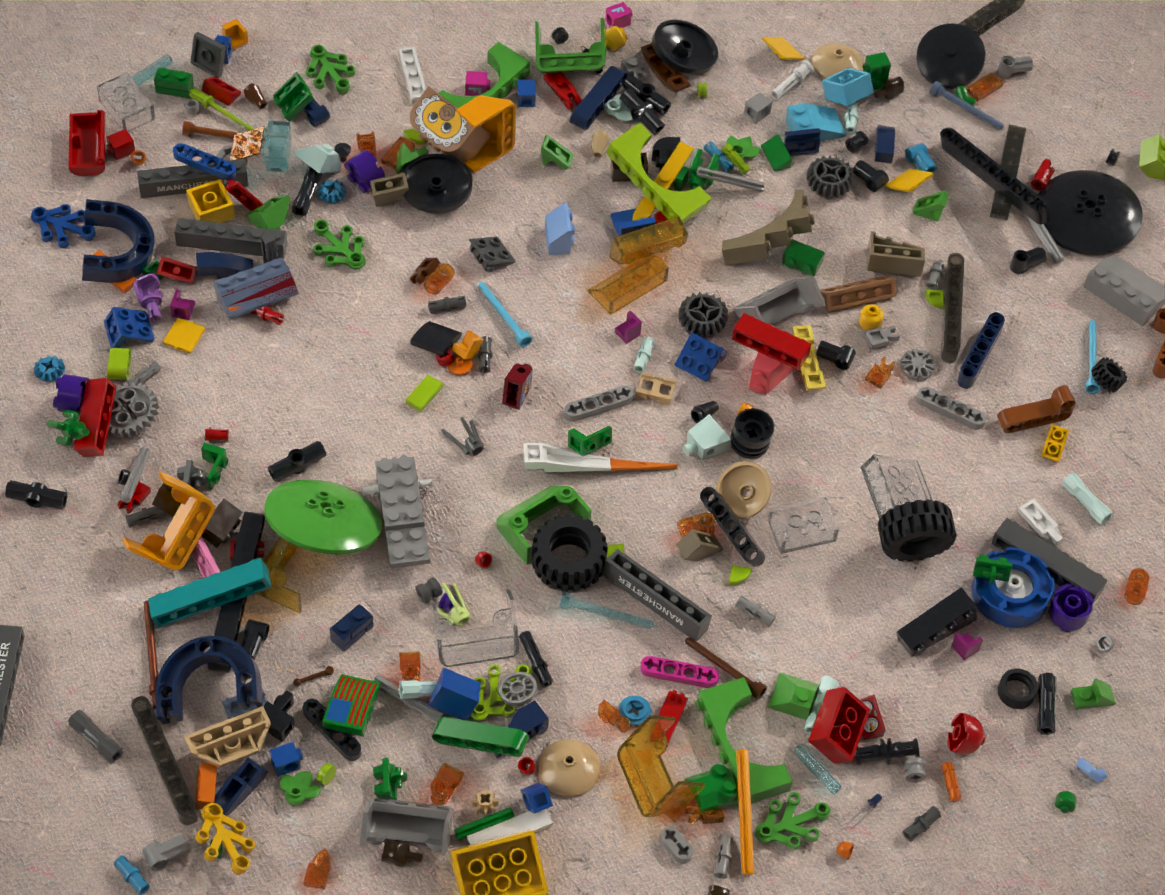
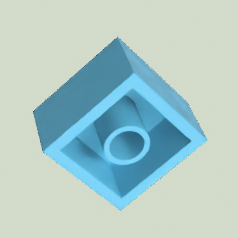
[822,68,874,106]

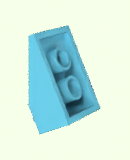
[786,103,846,141]

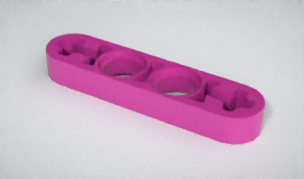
[640,656,719,688]

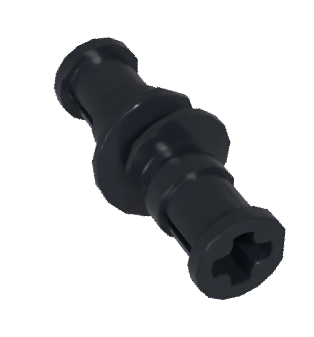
[855,738,919,765]

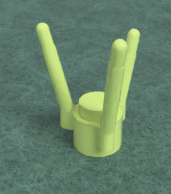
[432,582,471,627]

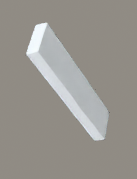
[398,47,426,104]
[467,809,553,845]

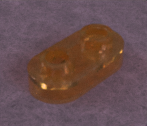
[424,263,455,294]
[1124,568,1150,605]

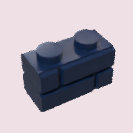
[330,604,374,652]

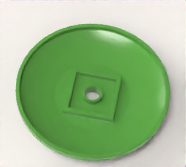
[264,479,382,554]

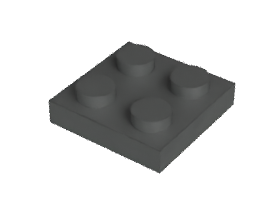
[190,32,226,78]

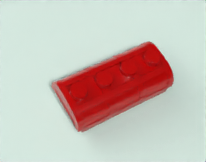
[69,110,105,176]

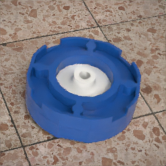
[971,548,1055,628]

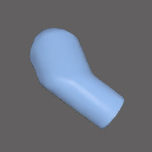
[1076,758,1107,782]

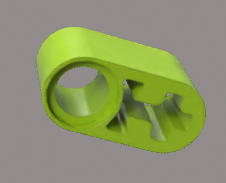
[107,348,131,381]

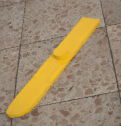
[632,141,694,221]

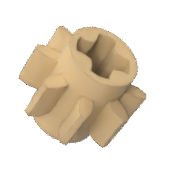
[472,789,499,817]

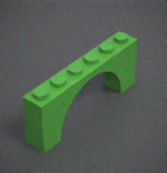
[439,42,530,108]
[696,677,792,804]

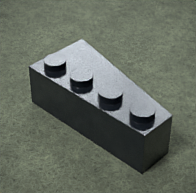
[896,587,977,657]

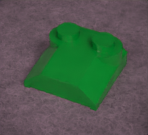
[685,764,739,813]

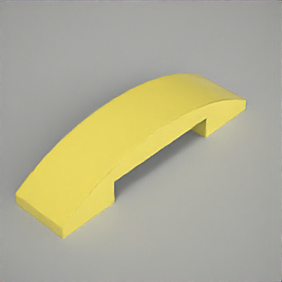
[792,325,826,390]

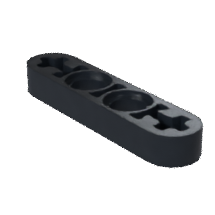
[303,699,362,761]

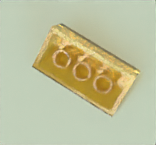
[609,216,689,265]
[588,255,669,315]

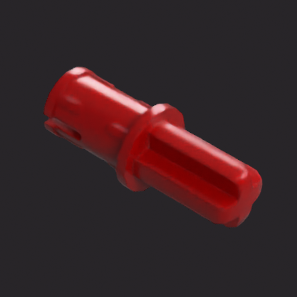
[250,306,284,325]

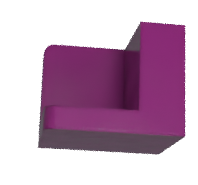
[170,289,195,320]
[615,311,642,344]
[951,633,983,660]

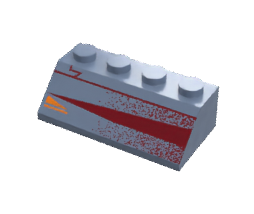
[213,257,299,319]

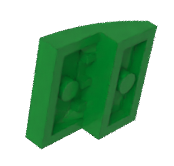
[273,72,314,122]

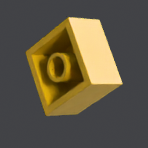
[186,179,235,223]

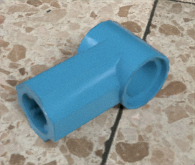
[905,143,937,173]

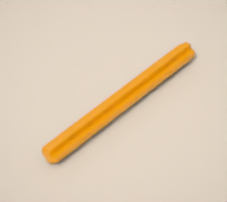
[736,749,754,875]

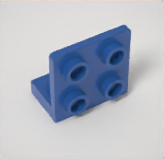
[611,208,656,243]
[104,307,154,348]
[675,332,727,382]

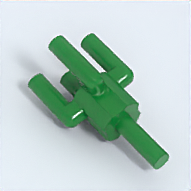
[688,149,720,190]
[46,410,89,446]

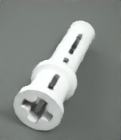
[771,60,814,100]

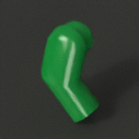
[956,86,977,106]

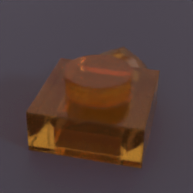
[304,848,331,890]

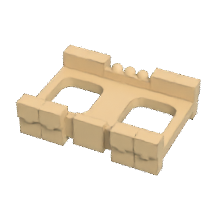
[636,372,676,406]

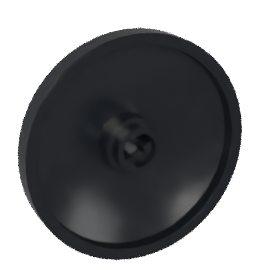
[652,19,718,75]
[917,23,985,89]
[403,154,472,213]

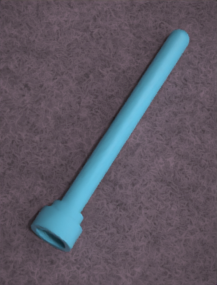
[478,282,532,347]
[1086,320,1101,394]

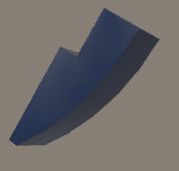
[874,125,895,164]
[196,252,254,279]
[214,757,268,816]

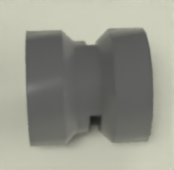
[415,577,443,604]

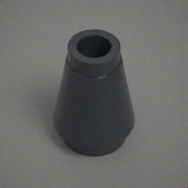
[691,401,719,423]

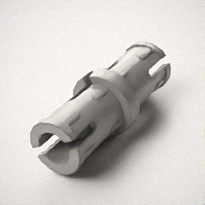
[735,596,776,627]
[714,834,733,879]

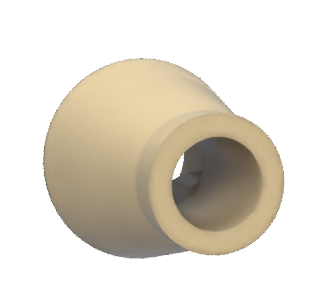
[592,130,609,158]

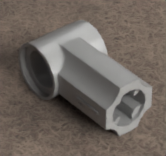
[997,55,1033,78]
[142,834,189,871]

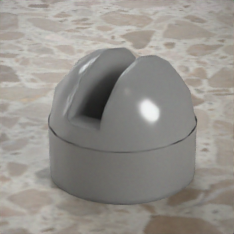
[185,100,199,115]
[1097,635,1115,651]

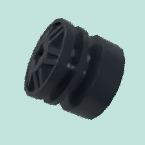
[731,408,774,459]

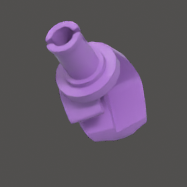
[133,274,163,322]

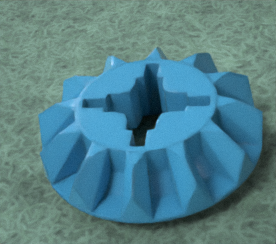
[317,179,346,203]
[34,355,65,382]
[618,695,651,727]

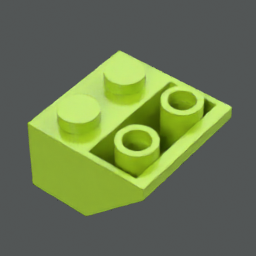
[1139,134,1165,180]

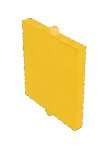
[163,318,206,354]

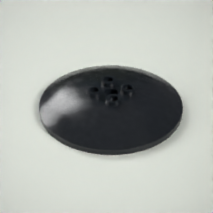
[1038,170,1143,255]

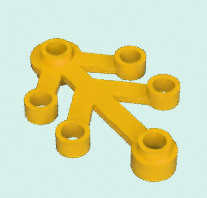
[195,803,255,875]

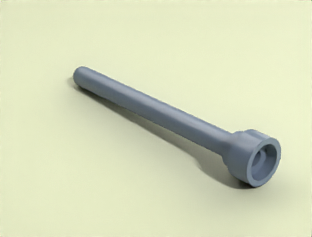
[929,81,1004,129]

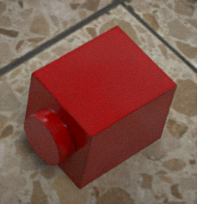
[106,129,135,160]

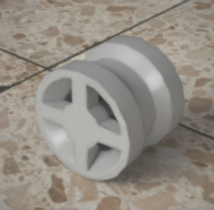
[904,758,926,782]

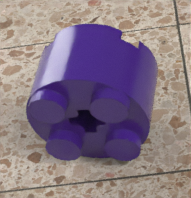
[344,150,385,193]
[53,374,89,415]
[1048,584,1093,632]

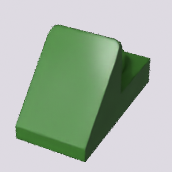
[541,134,574,170]
[395,143,429,174]
[912,191,949,221]
[1071,679,1116,710]

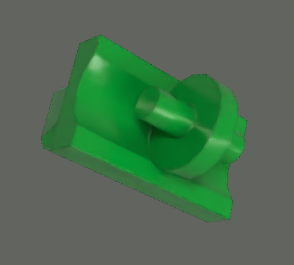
[973,554,1012,584]
[373,758,408,800]

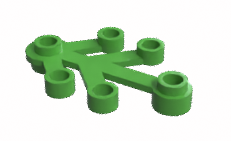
[306,45,355,94]
[313,219,366,269]
[755,792,830,850]

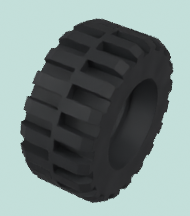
[878,499,957,561]
[532,515,608,592]

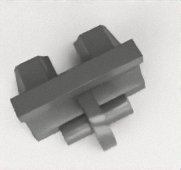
[177,460,207,490]

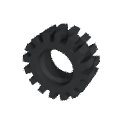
[1091,357,1127,392]

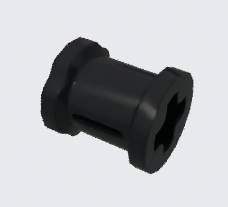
[845,131,868,153]

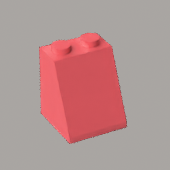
[749,352,795,395]

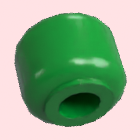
[1055,791,1077,813]

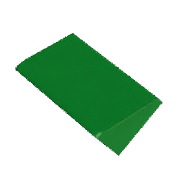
[761,135,792,172]

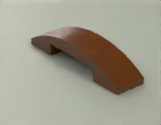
[641,43,691,93]

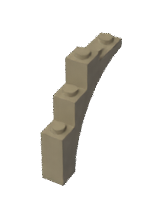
[722,189,815,265]

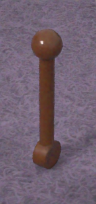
[293,666,334,686]

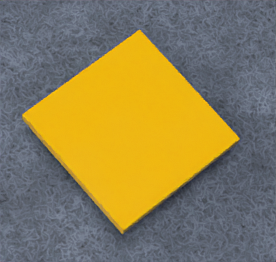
[762,37,805,60]
[885,169,934,192]

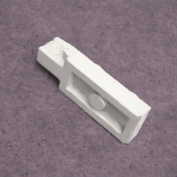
[1017,499,1063,548]

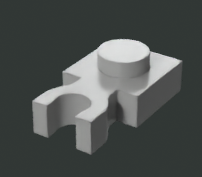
[621,55,648,81]
[864,325,900,349]

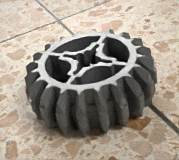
[806,156,854,199]
[678,292,728,337]

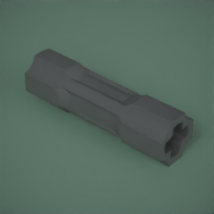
[68,710,123,764]

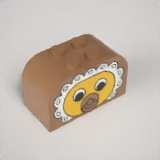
[410,86,492,162]

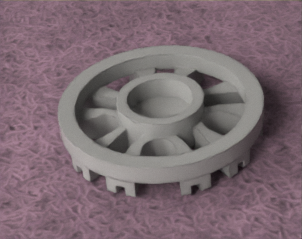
[900,348,935,380]
[499,672,537,707]

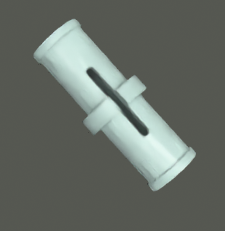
[845,102,859,135]
[633,337,655,373]

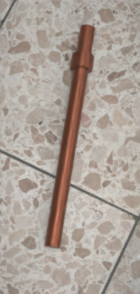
[144,601,158,709]

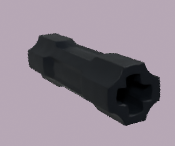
[292,166,322,216]
[1037,672,1057,735]

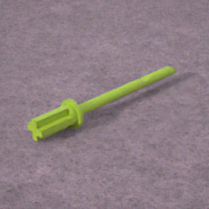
[189,87,262,136]

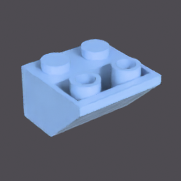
[545,203,575,255]

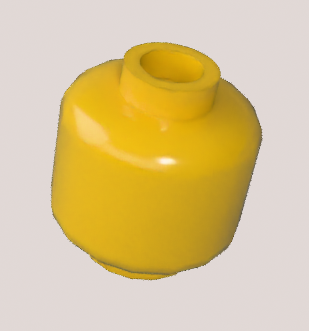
[606,26,628,51]
[859,305,884,331]

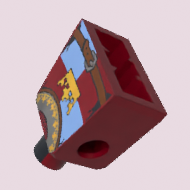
[502,363,533,410]

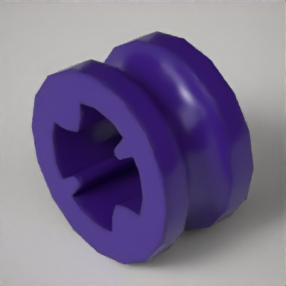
[439,593,457,612]

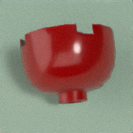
[947,713,986,755]

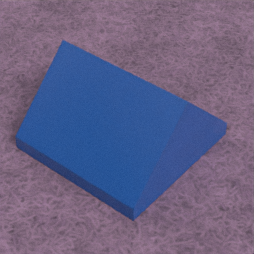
[428,667,481,720]

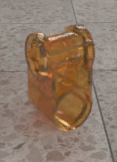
[356,131,376,158]
[676,512,715,538]
[399,651,421,682]
[430,763,464,805]

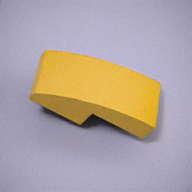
[1041,424,1069,462]

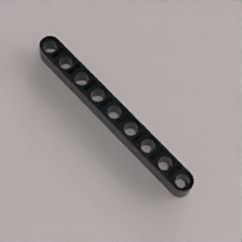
[940,127,1050,224]
[208,511,265,673]

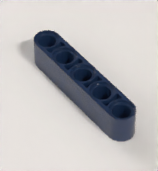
[570,66,628,130]
[957,312,1005,389]

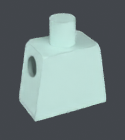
[682,414,731,460]

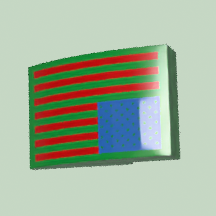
[322,674,381,737]

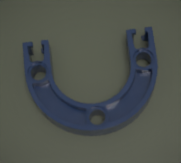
[82,199,155,283]
[156,636,263,724]

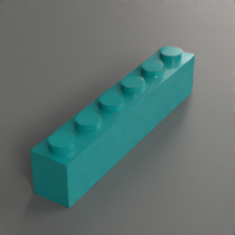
[148,558,272,628]

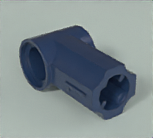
[303,99,330,127]

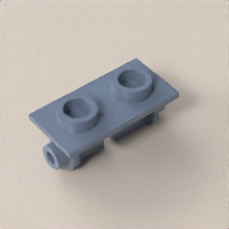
[222,688,266,719]

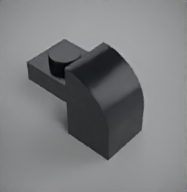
[651,137,680,173]
[264,690,295,742]

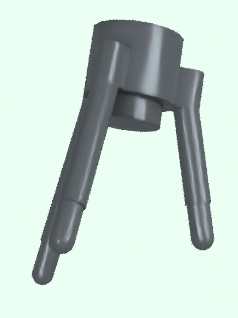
[441,417,484,456]

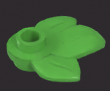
[726,136,761,159]
[280,771,321,806]

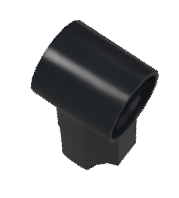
[853,160,889,192]
[1010,247,1047,274]
[816,340,856,370]
[241,619,270,660]

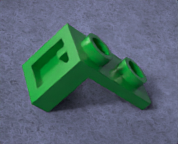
[568,426,612,457]
[201,443,229,489]

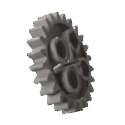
[108,382,159,439]

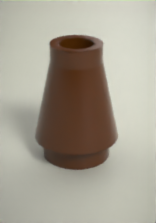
[244,83,267,109]

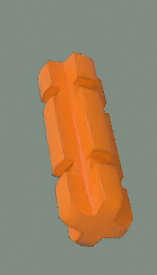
[942,762,961,802]

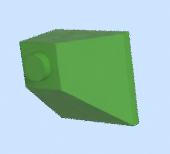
[246,195,290,230]
[768,672,819,720]

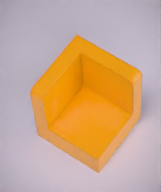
[222,19,248,50]
[451,330,484,360]

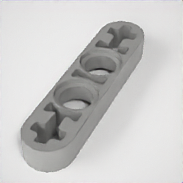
[564,386,634,422]
[917,387,986,430]

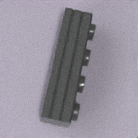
[260,232,279,264]

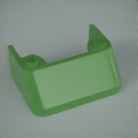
[535,18,606,73]
[496,485,592,565]

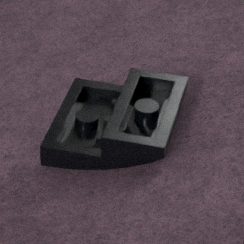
[410,321,462,357]

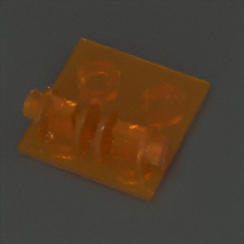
[230,126,265,165]

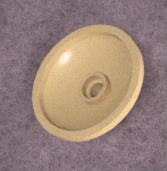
[812,43,863,79]
[716,461,772,519]
[538,739,600,797]

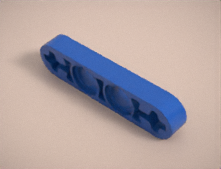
[173,143,237,180]

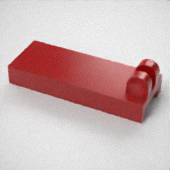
[649,690,688,747]

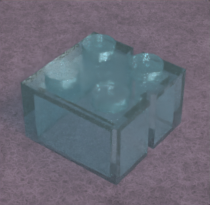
[261,120,292,172]

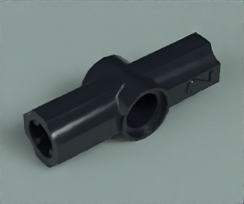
[623,75,671,115]
[619,88,665,135]
[268,441,326,482]
[5,480,68,509]

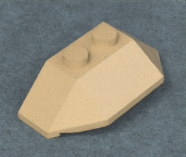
[184,706,271,768]

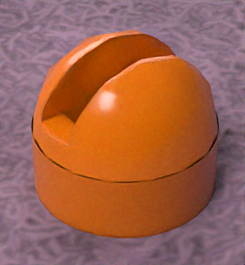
[131,150,146,165]
[836,841,854,860]

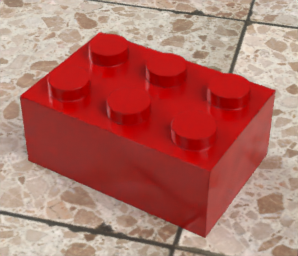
[808,687,870,764]

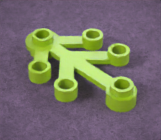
[470,664,531,721]

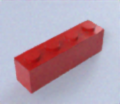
[732,313,811,370]
[74,378,117,457]

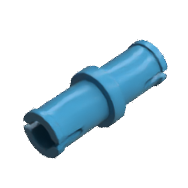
[703,141,734,173]
[114,855,150,895]

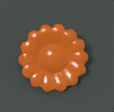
[447,354,473,376]

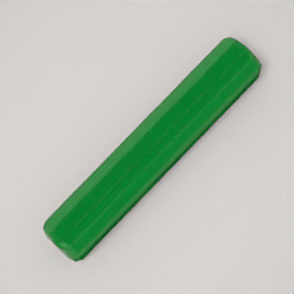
[454,808,515,840]

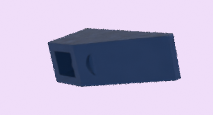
[495,700,549,758]

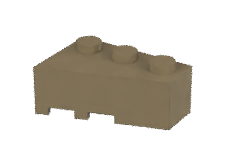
[867,231,925,277]

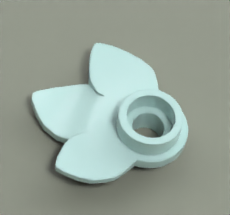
[605,94,633,122]

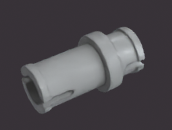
[927,261,944,290]

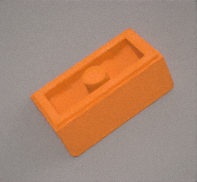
[194,763,217,810]

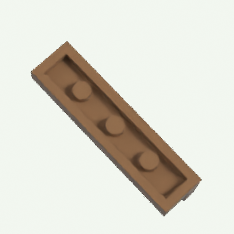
[820,275,897,311]

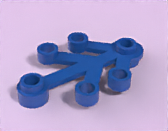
[31,204,96,248]

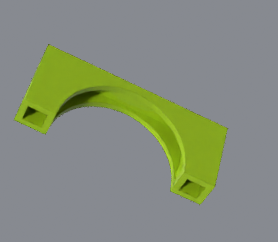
[606,123,712,229]

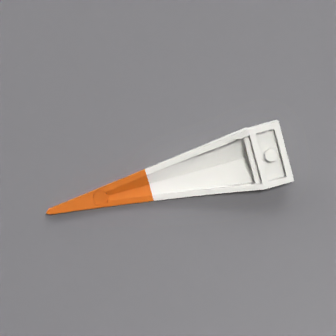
[523,443,677,472]

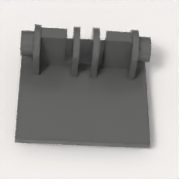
[469,237,515,272]

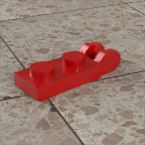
[543,72,582,110]

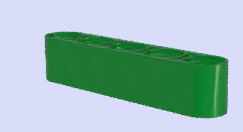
[432,717,529,757]

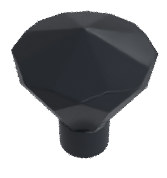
[334,143,351,162]

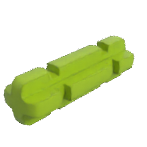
[722,144,750,175]

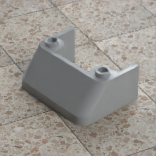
[733,278,826,325]
[360,798,454,856]

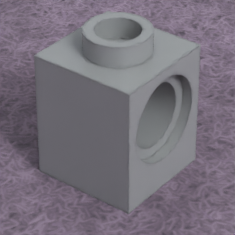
[744,92,772,124]

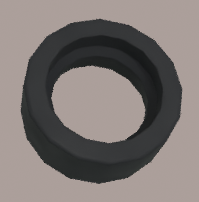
[998,668,1038,709]

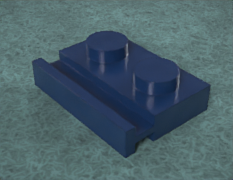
[784,128,821,156]

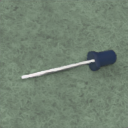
[845,794,882,829]

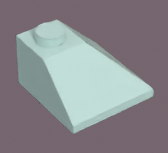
[294,144,342,173]

